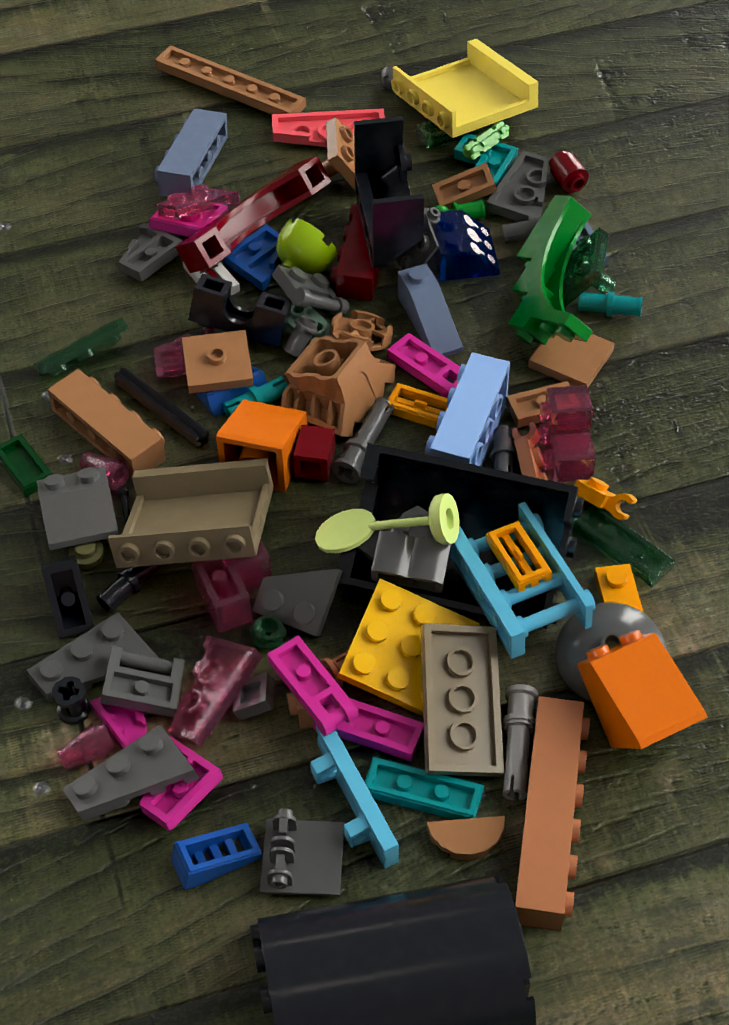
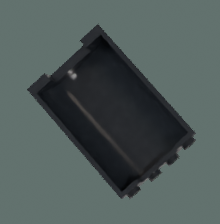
[338,443,584,629]
[250,874,536,1025]

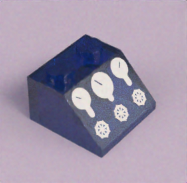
[432,210,500,281]

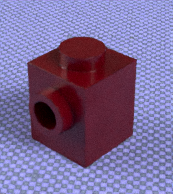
[293,425,336,481]

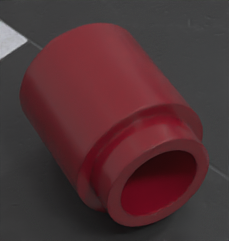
[549,151,589,193]

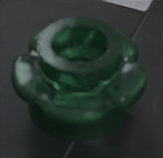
[251,615,287,649]

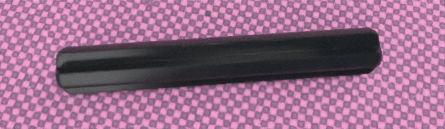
[114,368,210,447]

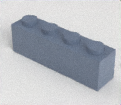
[154,108,228,201]

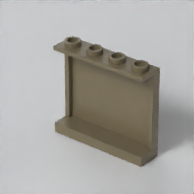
[108,458,274,568]

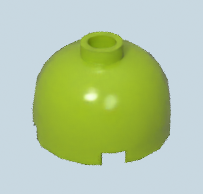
[276,218,338,275]

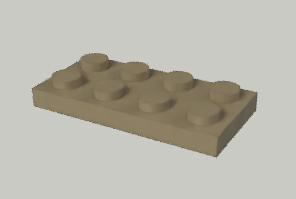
[420,623,504,777]

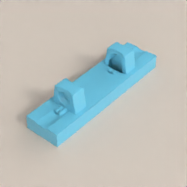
[310,726,399,869]

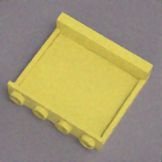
[391,39,538,138]

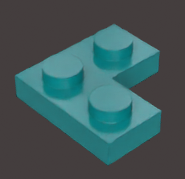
[454,133,518,187]

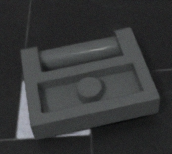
[272,265,349,317]
[100,645,185,718]

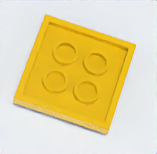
[336,578,480,717]

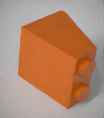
[216,400,308,493]
[576,630,708,749]

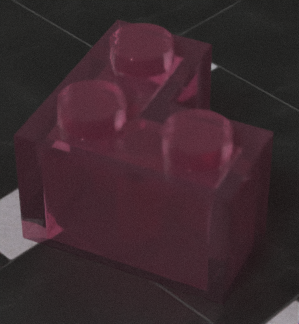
[538,385,596,482]
[191,539,272,633]

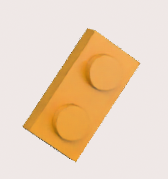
[594,564,644,613]

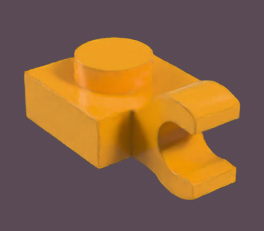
[574,477,637,520]

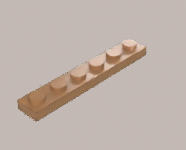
[155,45,306,115]

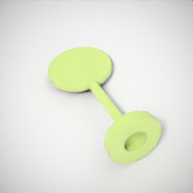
[315,493,460,553]

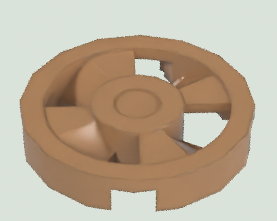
[330,310,393,351]

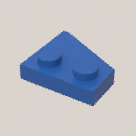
[223,224,281,291]

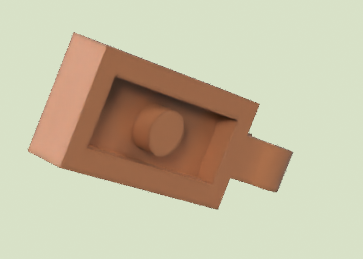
[512,422,548,480]

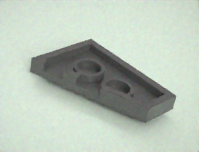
[486,150,550,222]
[27,612,159,702]
[63,724,199,821]

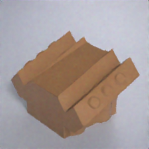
[281,336,396,437]

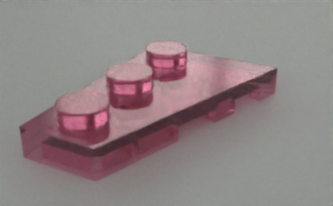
[169,635,263,748]

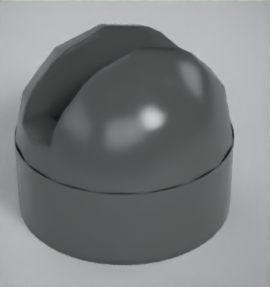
[380,66,394,91]

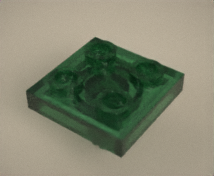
[562,227,616,308]

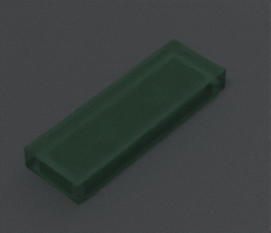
[573,504,676,588]

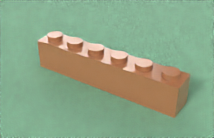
[515,696,590,931]

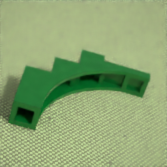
[508,195,593,345]

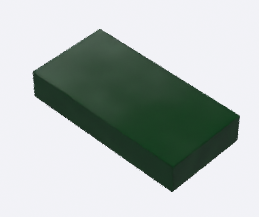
[0,434,53,497]

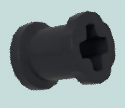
[52,676,91,725]

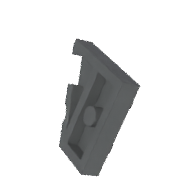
[119,222,183,282]

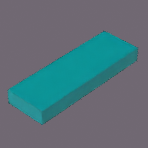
[364,757,484,820]

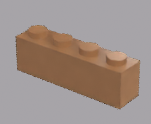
[47,369,166,478]

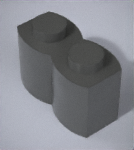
[371,528,451,594]

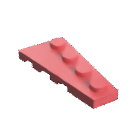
[272,108,385,147]

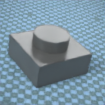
[233,672,275,720]

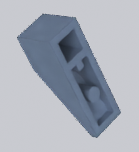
[398,263,463,357]

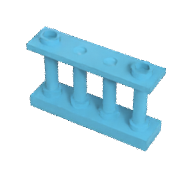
[450,502,596,659]

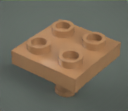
[322,117,355,189]

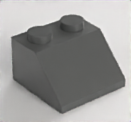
[37,467,119,550]

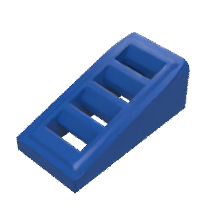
[171,822,262,890]

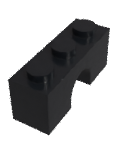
[188,273,292,347]

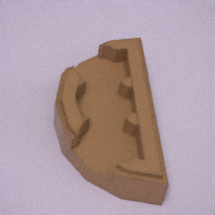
[427,816,505,861]

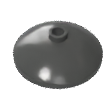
[555,602,666,705]

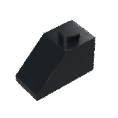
[41,555,94,638]

